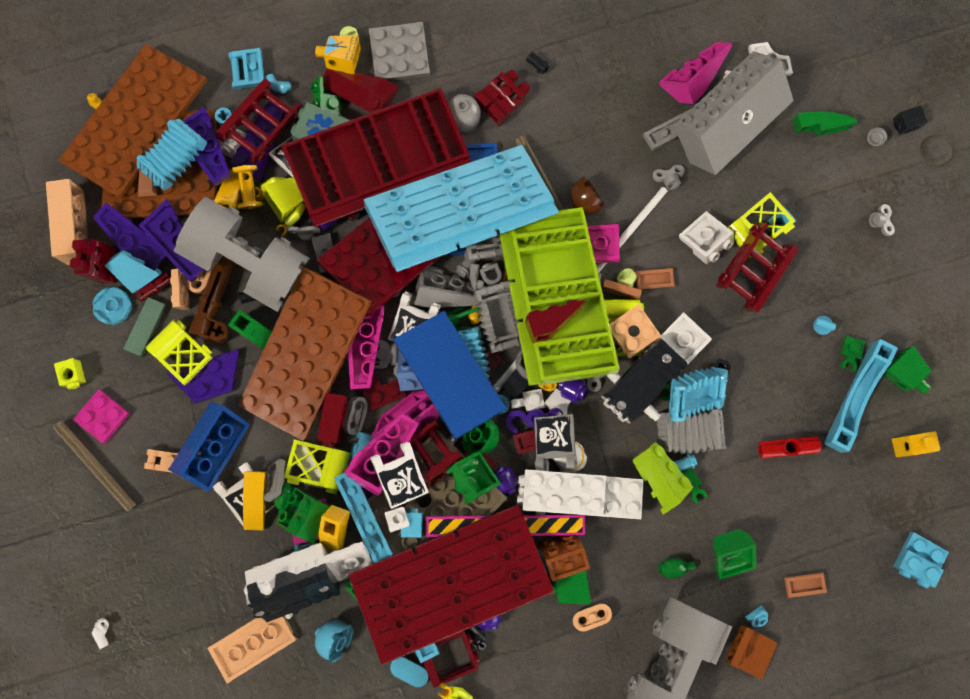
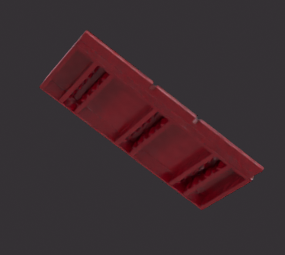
[281,88,471,227]
[348,504,554,665]

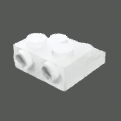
[679,211,734,264]

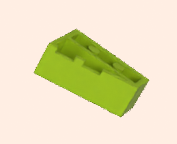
[632,441,694,515]

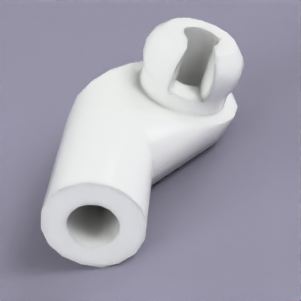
[92,618,109,650]

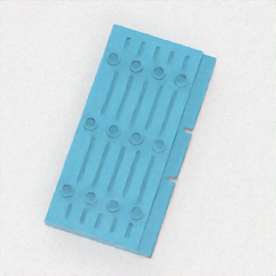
[364,145,559,272]

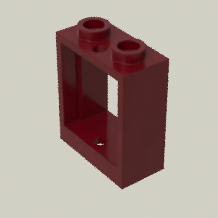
[317,393,350,448]
[424,630,481,688]

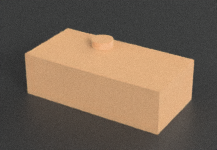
[46,179,88,265]

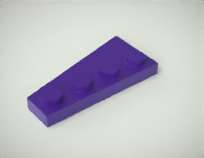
[229,101,285,183]
[183,107,231,187]
[139,199,205,282]
[93,203,166,270]

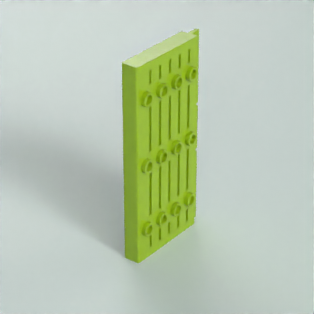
[499,207,620,385]

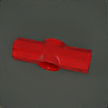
[758,436,821,459]

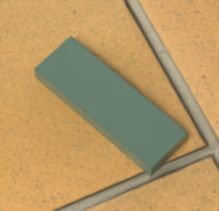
[123,297,167,357]

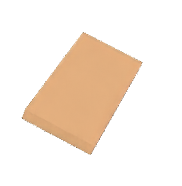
[207,616,298,683]

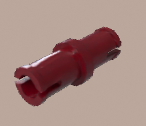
[134,271,171,302]

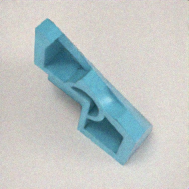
[104,250,161,293]

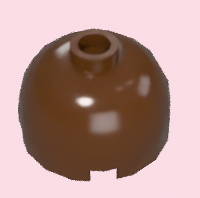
[570,176,605,214]

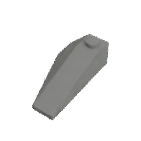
[414,266,485,308]

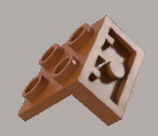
[539,535,590,582]
[725,624,777,679]

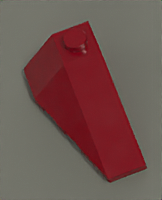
[323,68,399,113]

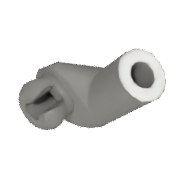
[469,264,485,290]

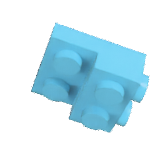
[893,532,949,589]

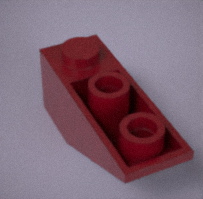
[525,300,585,344]

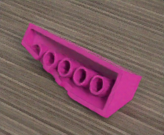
[348,305,384,390]

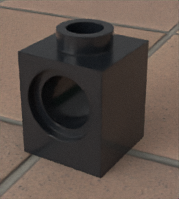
[893,105,928,136]
[501,369,529,400]

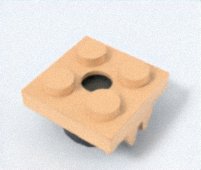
[610,304,661,358]

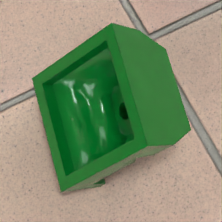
[446,451,501,505]
[713,529,757,580]

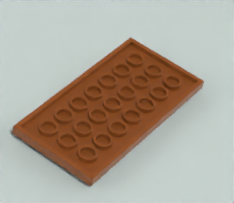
[58,44,208,199]
[238,267,372,441]

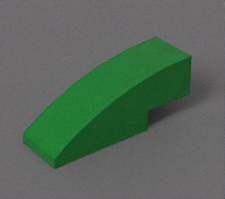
[792,111,857,137]

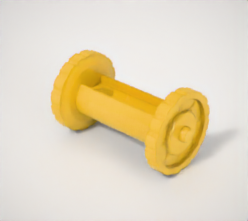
[232,165,263,209]

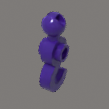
[506,407,563,433]

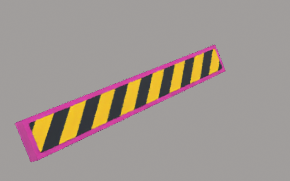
[426,514,585,537]

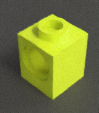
[54,358,86,390]

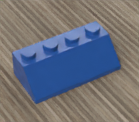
[168,402,250,492]

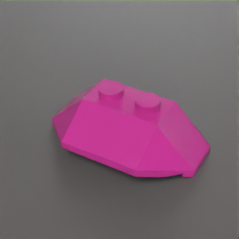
[371,390,439,439]

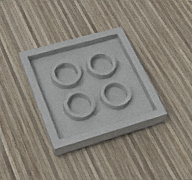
[369,22,430,81]

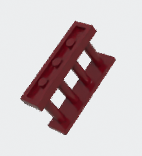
[217,78,301,165]
[716,223,799,312]
[398,420,464,507]

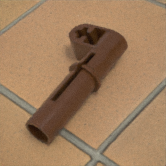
[188,256,236,344]

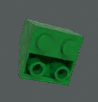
[276,488,330,544]

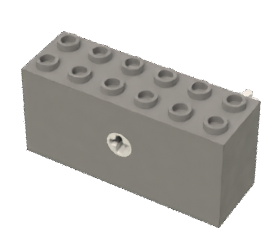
[674,51,794,175]

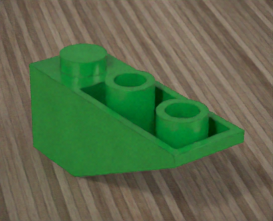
[228,310,272,350]

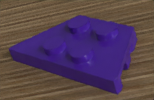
[167,349,240,404]

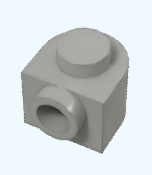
[479,263,501,287]

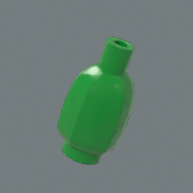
[274,482,294,518]
[658,558,696,578]

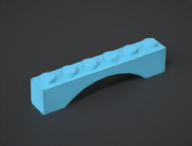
[823,339,898,453]

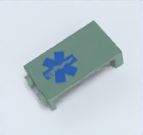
[291,102,350,141]

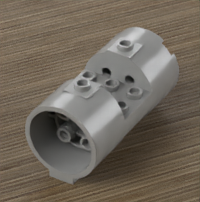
[173,197,310,312]
[626,597,732,699]

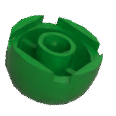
[461,419,500,455]

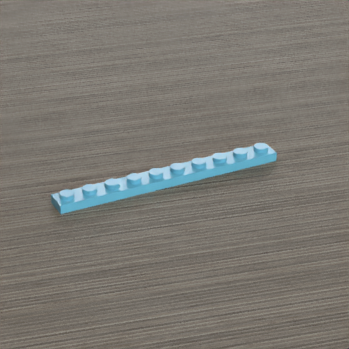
[334,473,439,663]

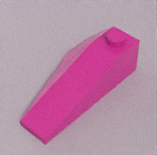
[659,42,732,104]
[344,414,419,496]

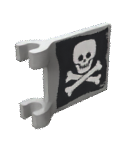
[534,414,578,471]

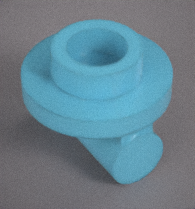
[813,316,836,335]
[745,605,768,627]

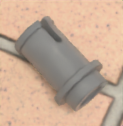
[456,259,478,278]

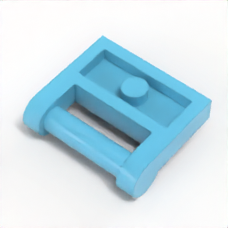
[228,48,264,90]

